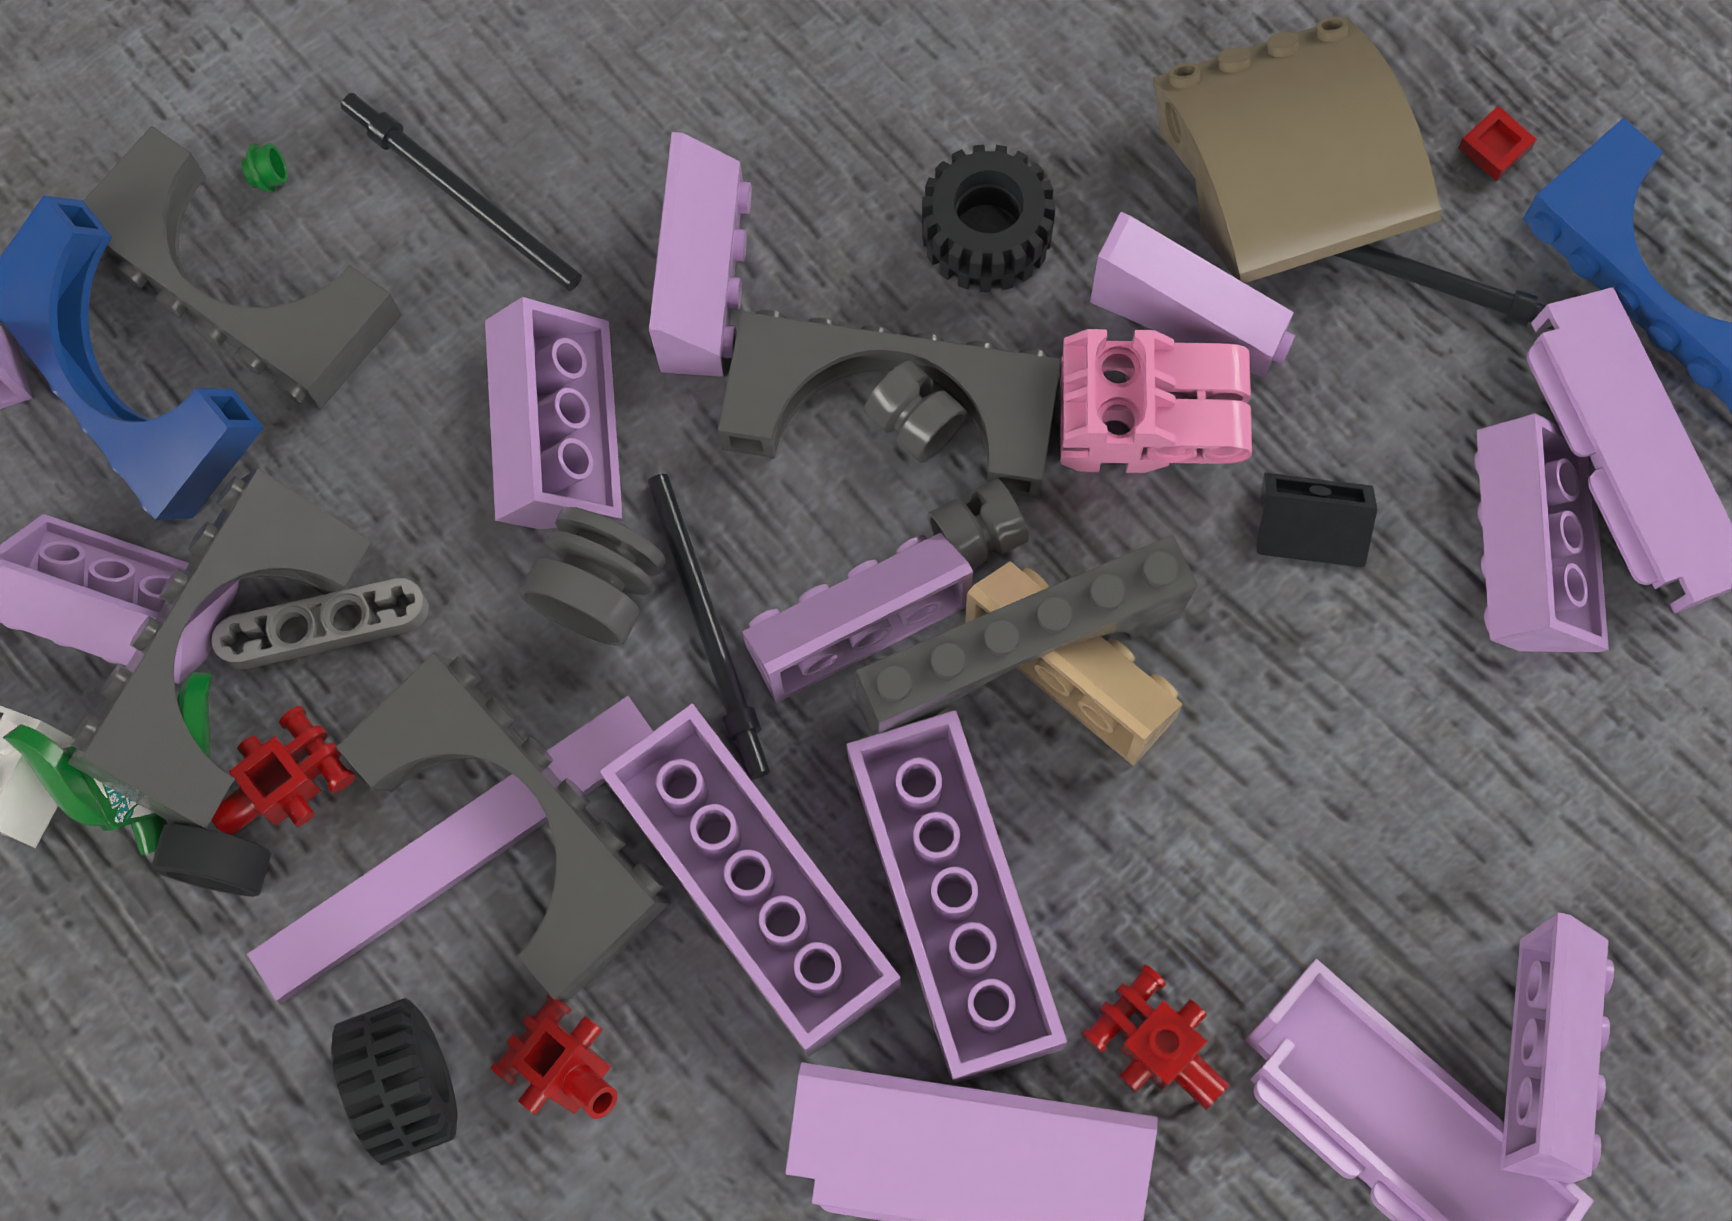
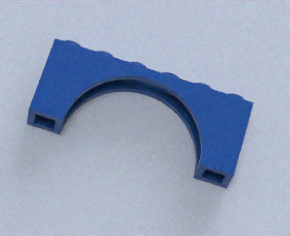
[1523,117,1732,415]
[0,195,264,520]

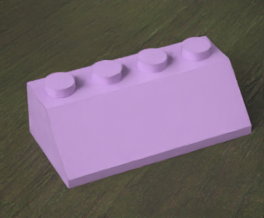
[649,132,752,377]
[485,297,622,529]
[1474,413,1609,652]
[0,514,239,684]
[742,532,973,703]
[1500,912,1614,1184]

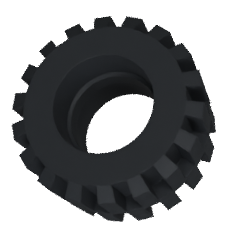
[922,144,1055,292]
[331,998,458,1166]

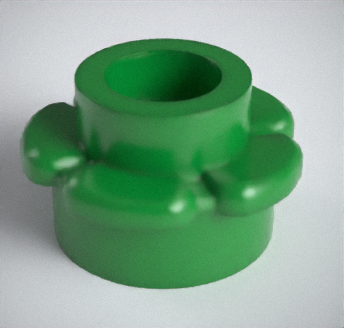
[241,143,288,193]

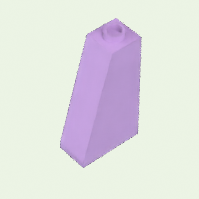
[1090,212,1296,379]

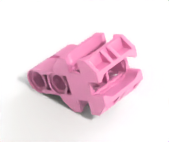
[1060,329,1252,473]

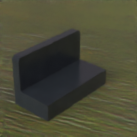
[1256,472,1378,567]

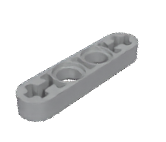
[212,578,429,670]

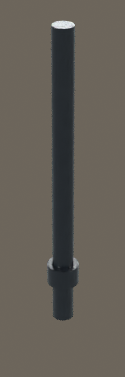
[341,93,582,291]
[1334,244,1555,330]
[648,474,770,780]

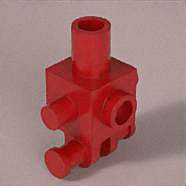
[211,706,355,835]
[1081,964,1230,1110]
[490,994,618,1119]

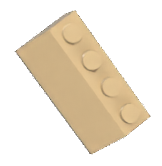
[965,561,1183,766]

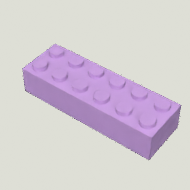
[599,703,901,1057]
[846,710,1067,1085]

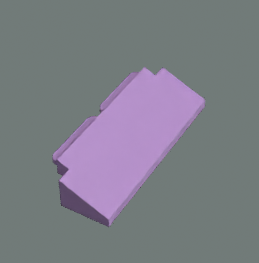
[1527,287,1732,614]
[1244,959,1594,1221]
[786,1062,1158,1221]

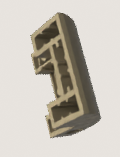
[1153,17,1441,283]

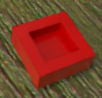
[1458,106,1537,182]

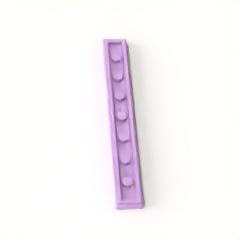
[247,696,653,1004]

